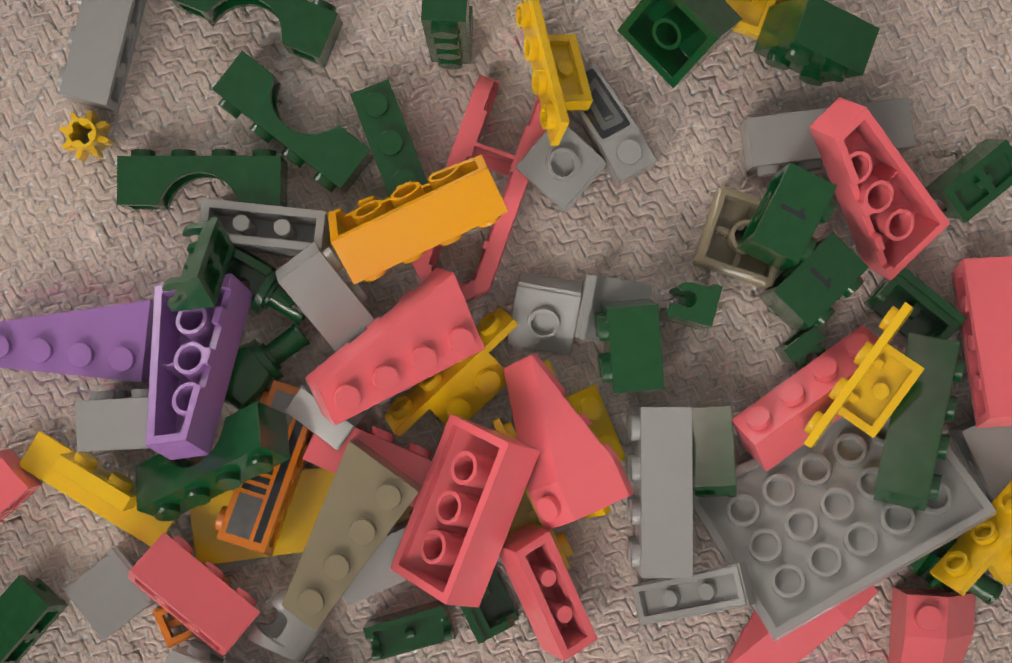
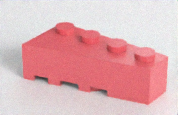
[809,97,950,281]
[305,267,485,425]

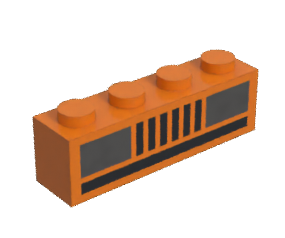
[215,380,314,557]

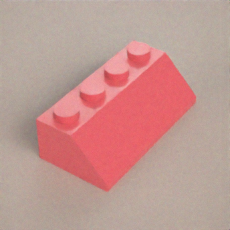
[390,414,540,608]

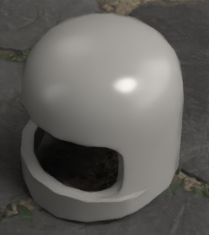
[248,588,325,662]

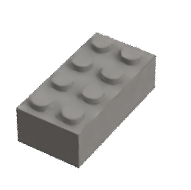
[626,405,693,578]

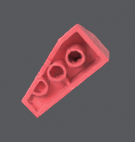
[888,587,976,663]

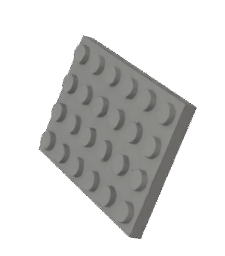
[693,416,996,642]

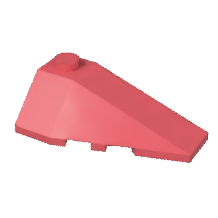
[503,353,634,530]
[726,586,879,663]

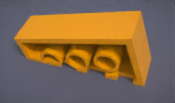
[328,154,508,285]

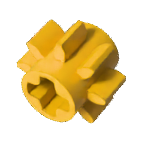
[59,110,114,162]

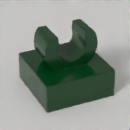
[774,325,826,370]

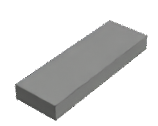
[631,562,756,626]

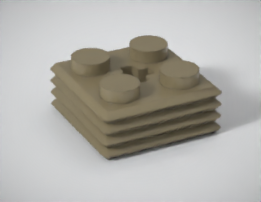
[692,186,778,289]

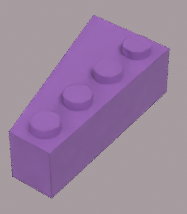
[146,274,253,460]
[0,300,154,382]

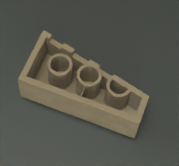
[281,437,422,631]

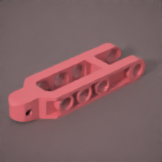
[412,75,546,303]

